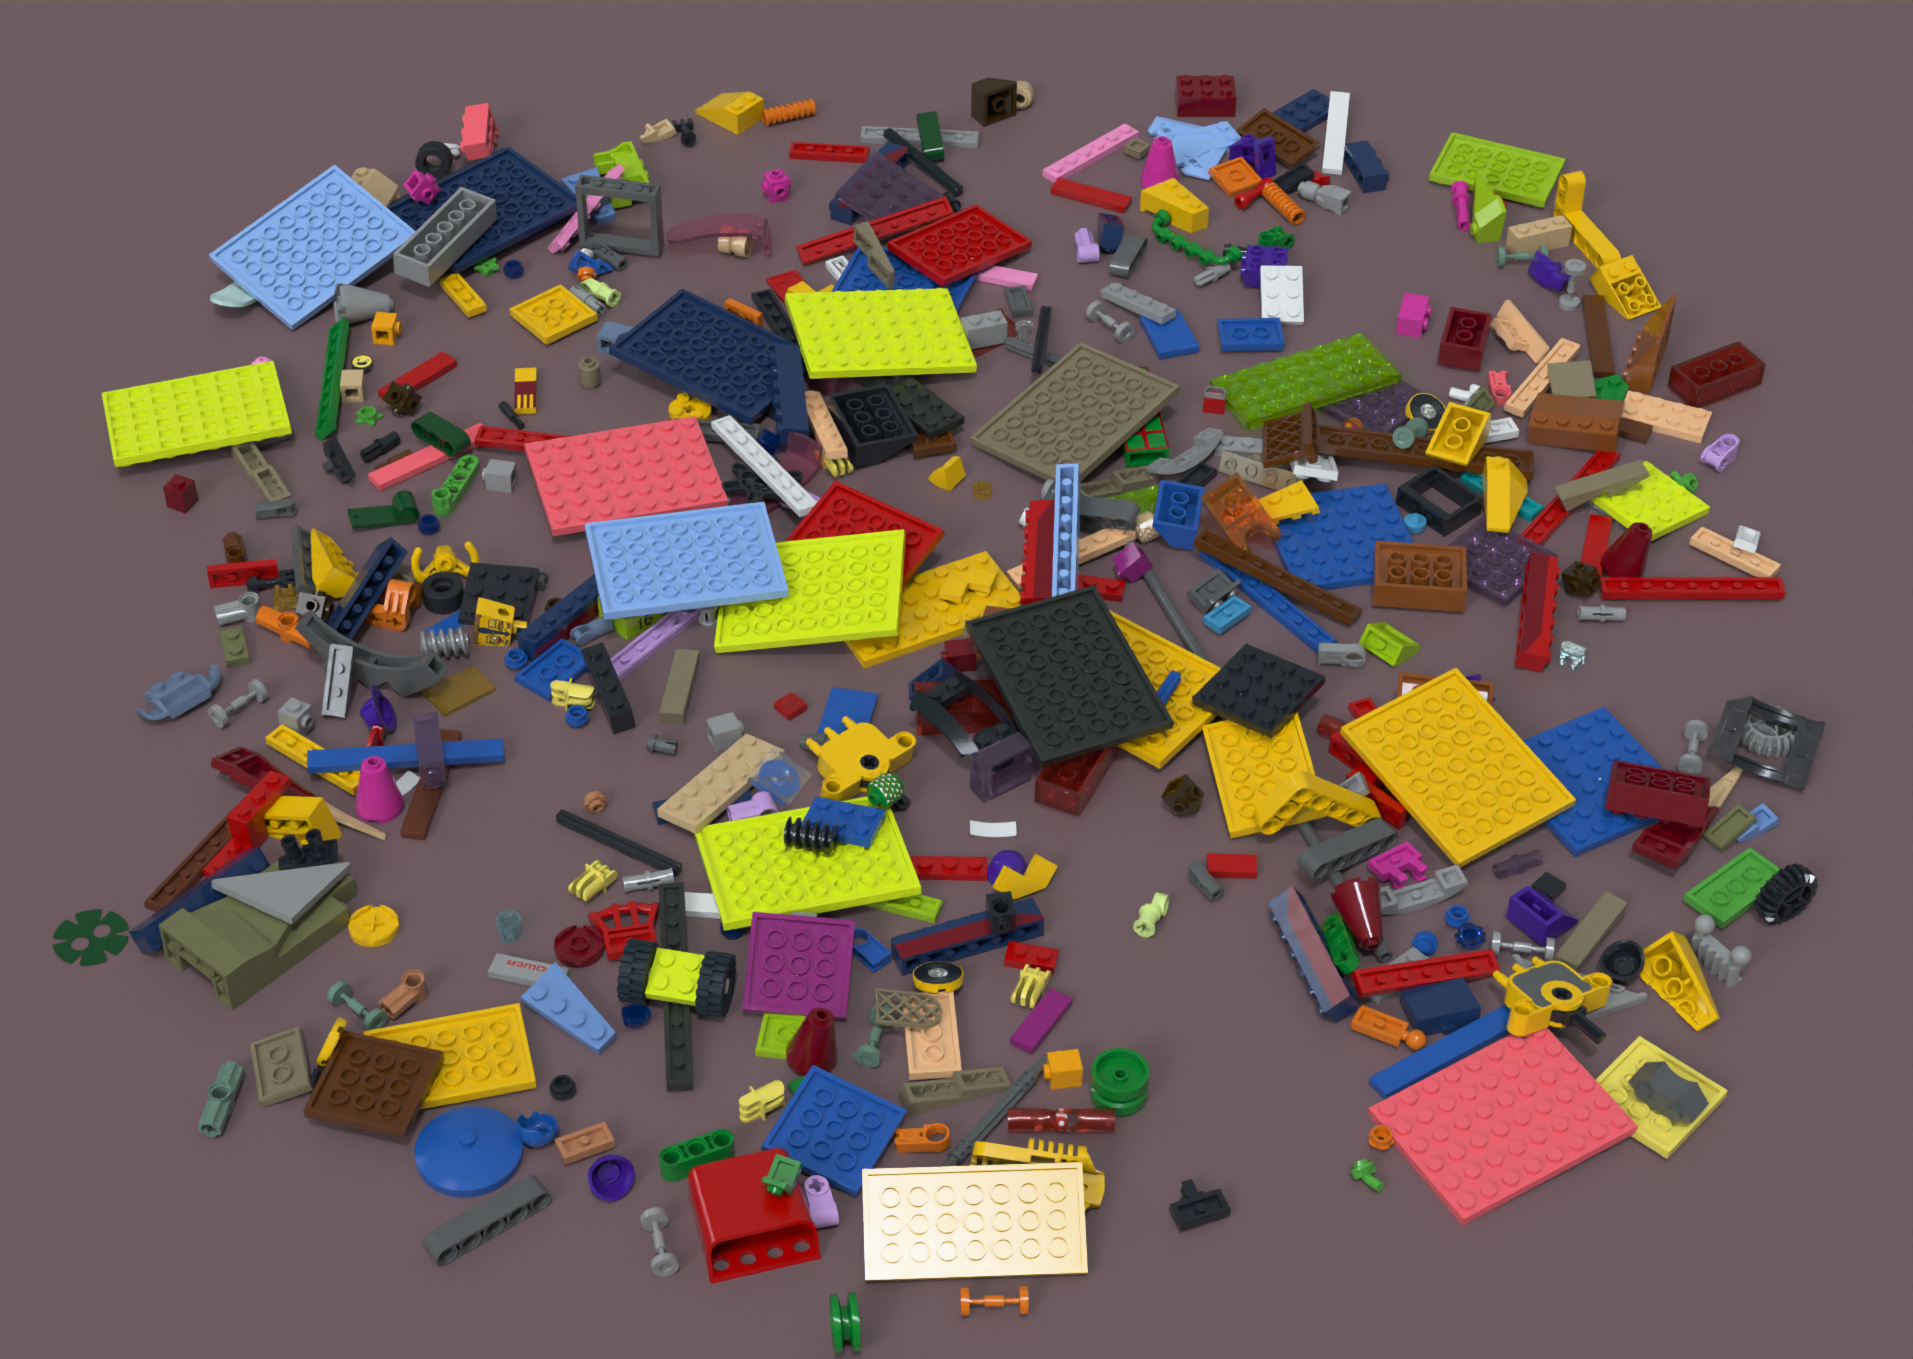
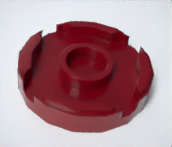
[554,925,605,968]

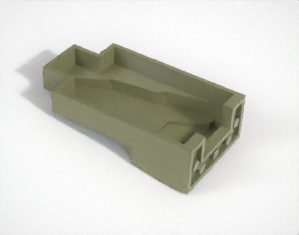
[159,861,356,1011]

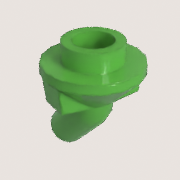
[1670,470,1698,494]
[1350,1158,1384,1192]

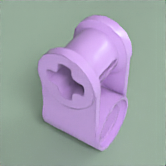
[1700,434,1740,472]
[804,1175,839,1229]

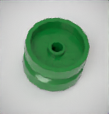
[1090,1048,1150,1117]

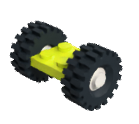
[617,938,737,1018]

